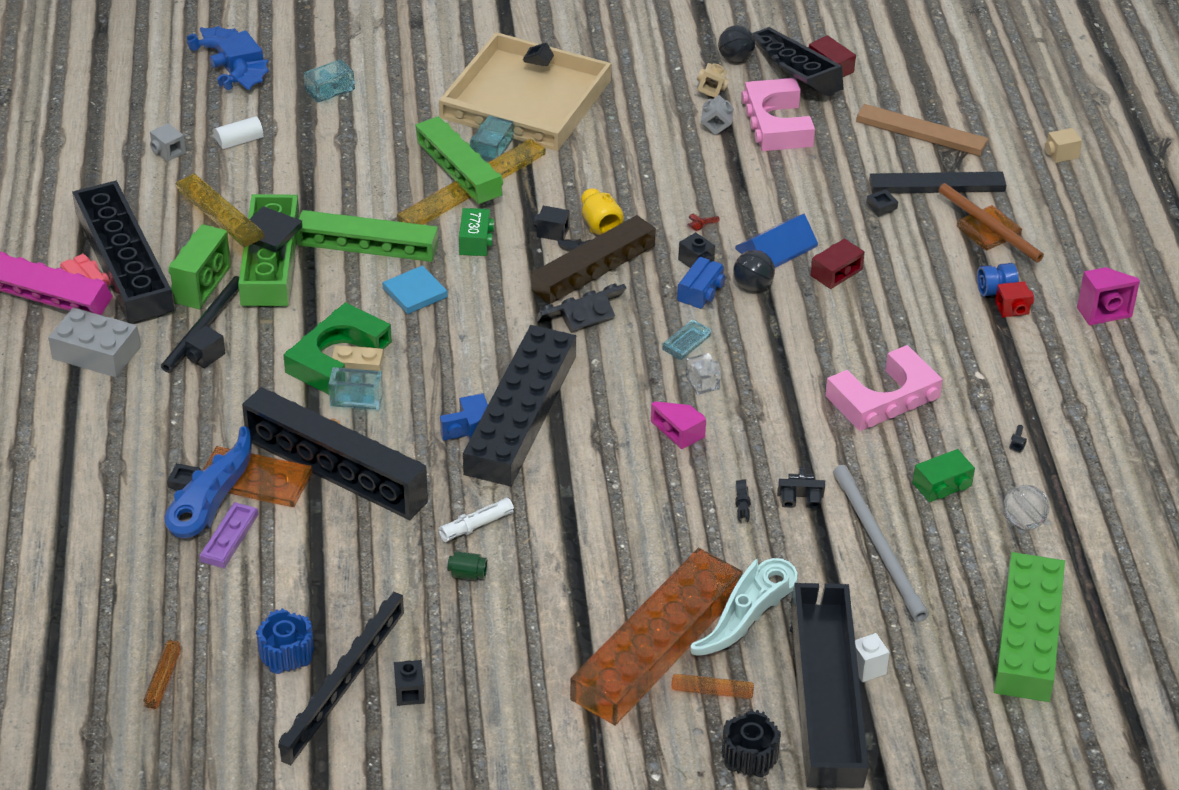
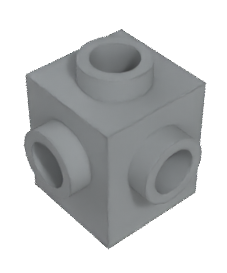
[701,95,734,135]

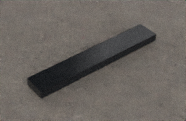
[869,171,1007,194]

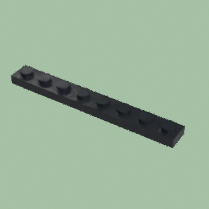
[278,591,404,766]

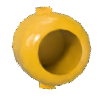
[581,188,624,235]

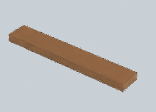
[856,104,988,156]

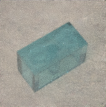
[304,59,355,103]
[470,115,514,164]
[328,367,383,410]

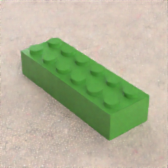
[238,194,299,306]
[994,552,1065,702]

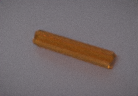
[143,639,181,709]
[671,673,754,699]

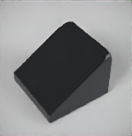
[523,43,554,66]

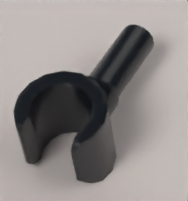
[1009,425,1027,452]

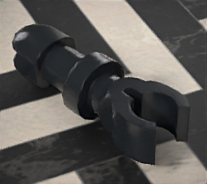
[735,479,751,523]

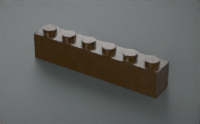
[531,215,656,304]

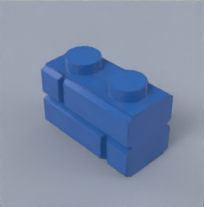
[677,257,726,309]

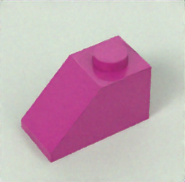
[651,401,706,449]

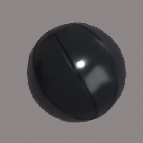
[718,25,755,62]
[733,250,775,292]

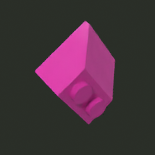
[1077,267,1140,325]

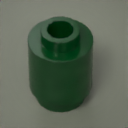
[447,551,488,581]

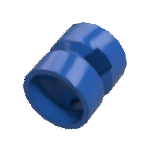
[977,263,1019,297]

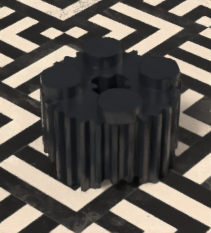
[722,709,781,777]

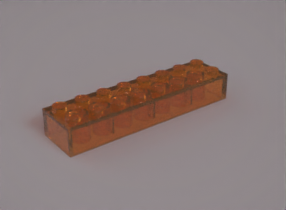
[570,547,743,726]

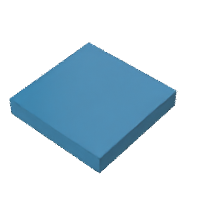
[382,265,448,314]

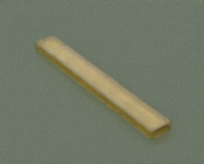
[397,138,546,225]
[175,173,265,248]

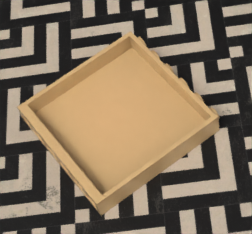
[439,32,611,151]

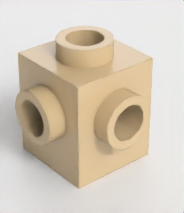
[697,63,729,97]

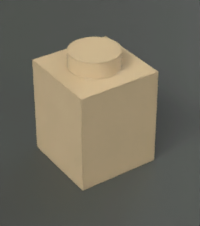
[1045,128,1082,163]

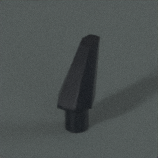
[557,239,590,251]

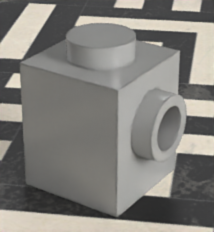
[150,123,186,162]

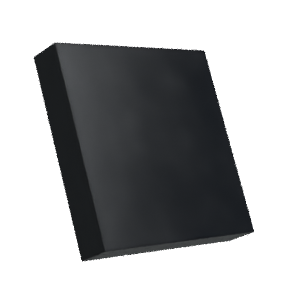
[237,206,303,253]

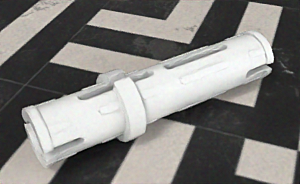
[439,498,514,542]

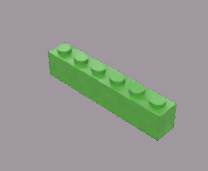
[415,116,503,204]
[296,210,438,262]

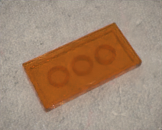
[202,446,312,507]

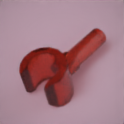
[687,213,720,231]

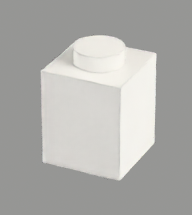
[855,633,890,682]

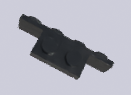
[535,283,626,333]

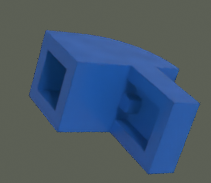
[440,393,488,441]

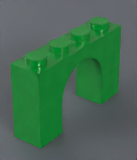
[283,302,392,396]

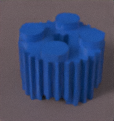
[256,608,314,674]

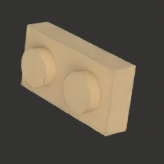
[332,345,384,372]

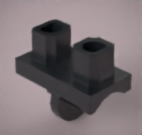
[777,467,825,509]

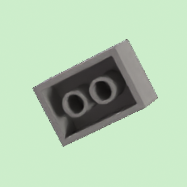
[48,307,140,378]

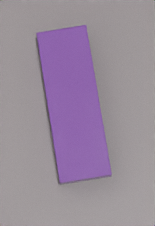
[200,502,259,569]

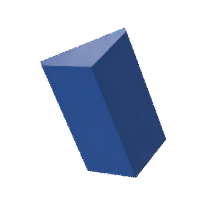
[735,213,818,268]

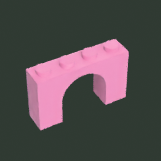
[741,78,815,151]
[825,345,943,431]

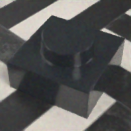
[866,189,898,215]
[167,463,201,490]

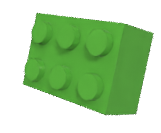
[169,224,231,310]

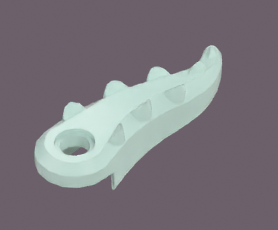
[690,558,797,656]

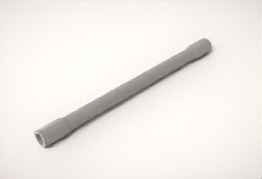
[833,465,929,622]

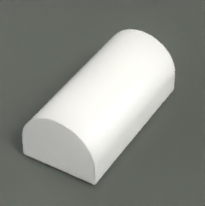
[214,116,263,149]

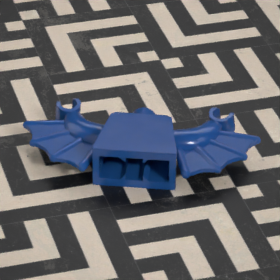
[187,26,269,90]

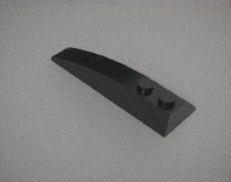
[752,27,844,96]

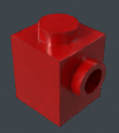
[995,281,1034,318]

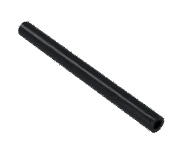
[161,276,239,373]

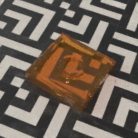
[957,205,1022,251]

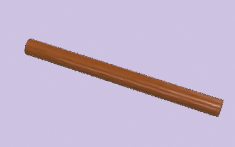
[939,183,1044,263]

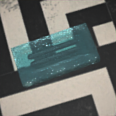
[662,319,711,360]

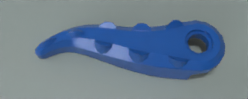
[164,426,252,538]

